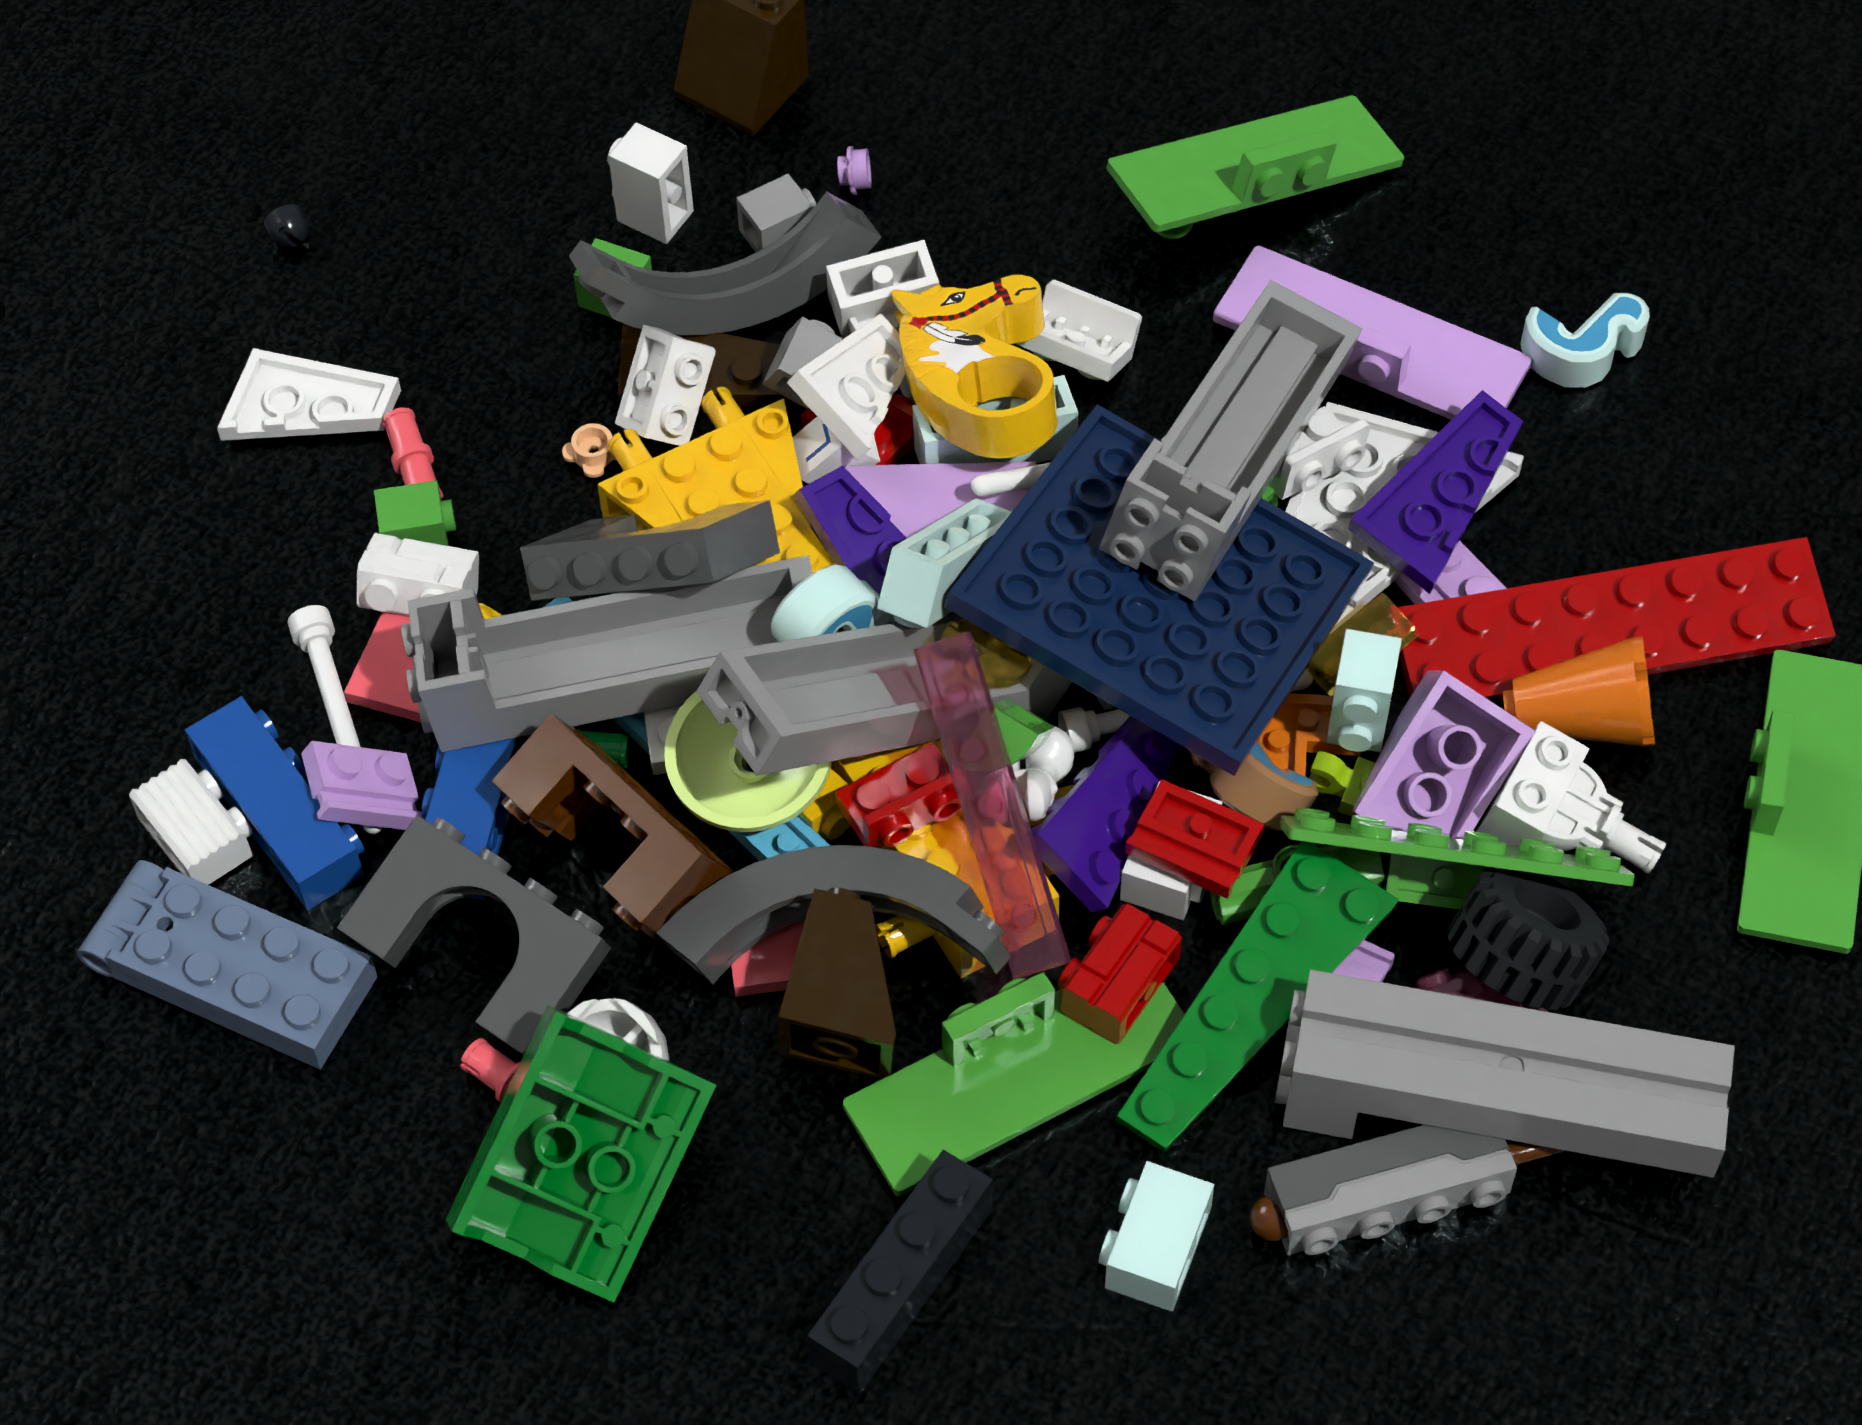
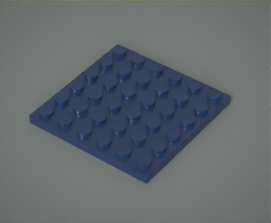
[944,404,1374,776]

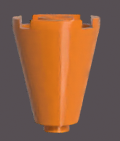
[1503,636,1655,747]

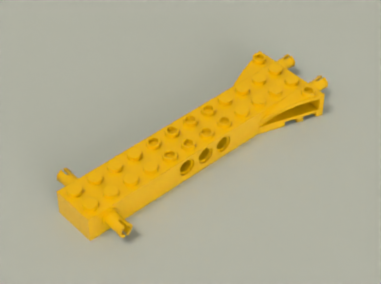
[597,387,1060,978]

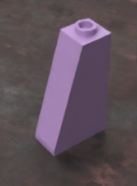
[845,461,1037,538]

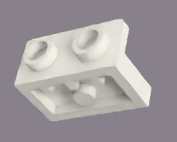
[615,324,715,446]
[1269,406,1371,500]

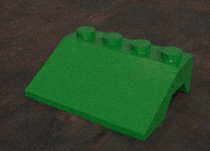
[446,1005,716,1303]

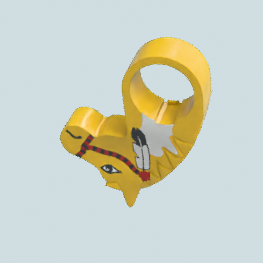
[891,275,1058,458]

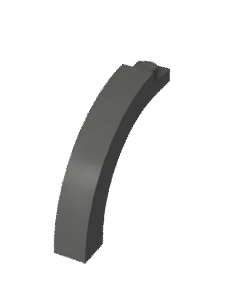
[569,192,881,335]
[656,845,1011,984]

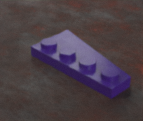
[1348,390,1523,594]
[793,465,954,623]
[1022,716,1181,913]

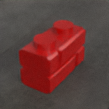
[1058,903,1182,1045]

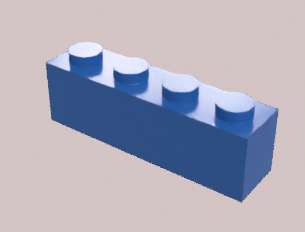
[184,696,364,911]
[422,736,522,900]

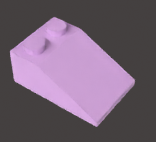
[1352,670,1535,840]

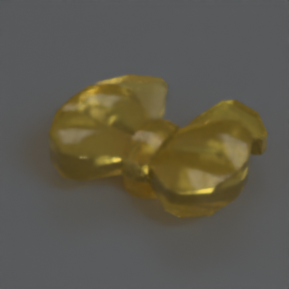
[941,618,1031,689]

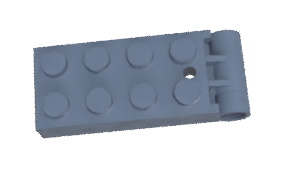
[77,860,377,1070]

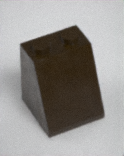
[674,0,809,137]
[778,888,896,1080]

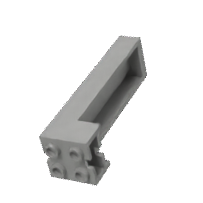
[1099,280,1363,601]
[401,555,812,752]
[696,613,1072,776]
[1275,970,1734,1177]

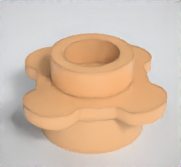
[562,424,616,478]

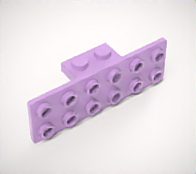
[1213,246,1532,420]

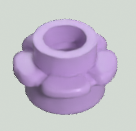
[837,146,871,195]

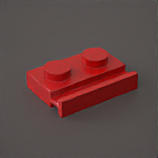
[1125,779,1264,899]

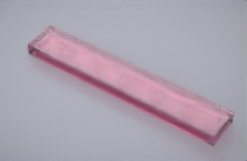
[913,632,1072,980]

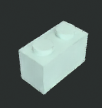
[1326,629,1402,752]
[1098,1161,1214,1312]

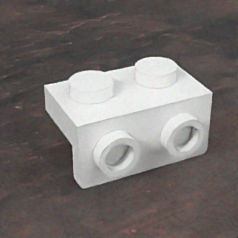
[1016,280,1142,382]

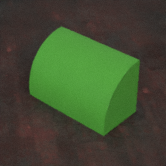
[956,698,1055,772]

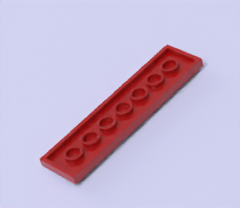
[1389,537,1836,702]

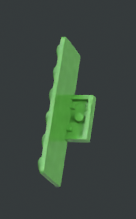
[1106,96,1404,232]
[1737,650,1862,954]
[1280,808,1635,909]
[843,972,1185,1196]

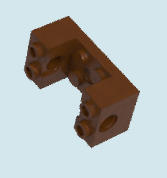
[492,713,734,942]

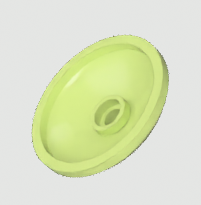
[664,692,832,832]

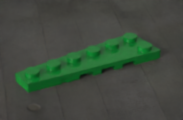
[1115,841,1399,1153]

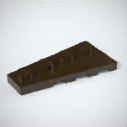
[618,323,803,407]

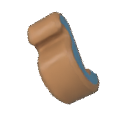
[1189,740,1318,833]

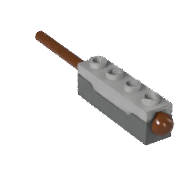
[1250,1125,1566,1255]

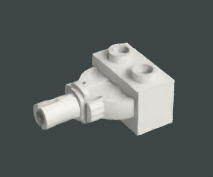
[826,240,939,405]
[1476,721,1666,874]

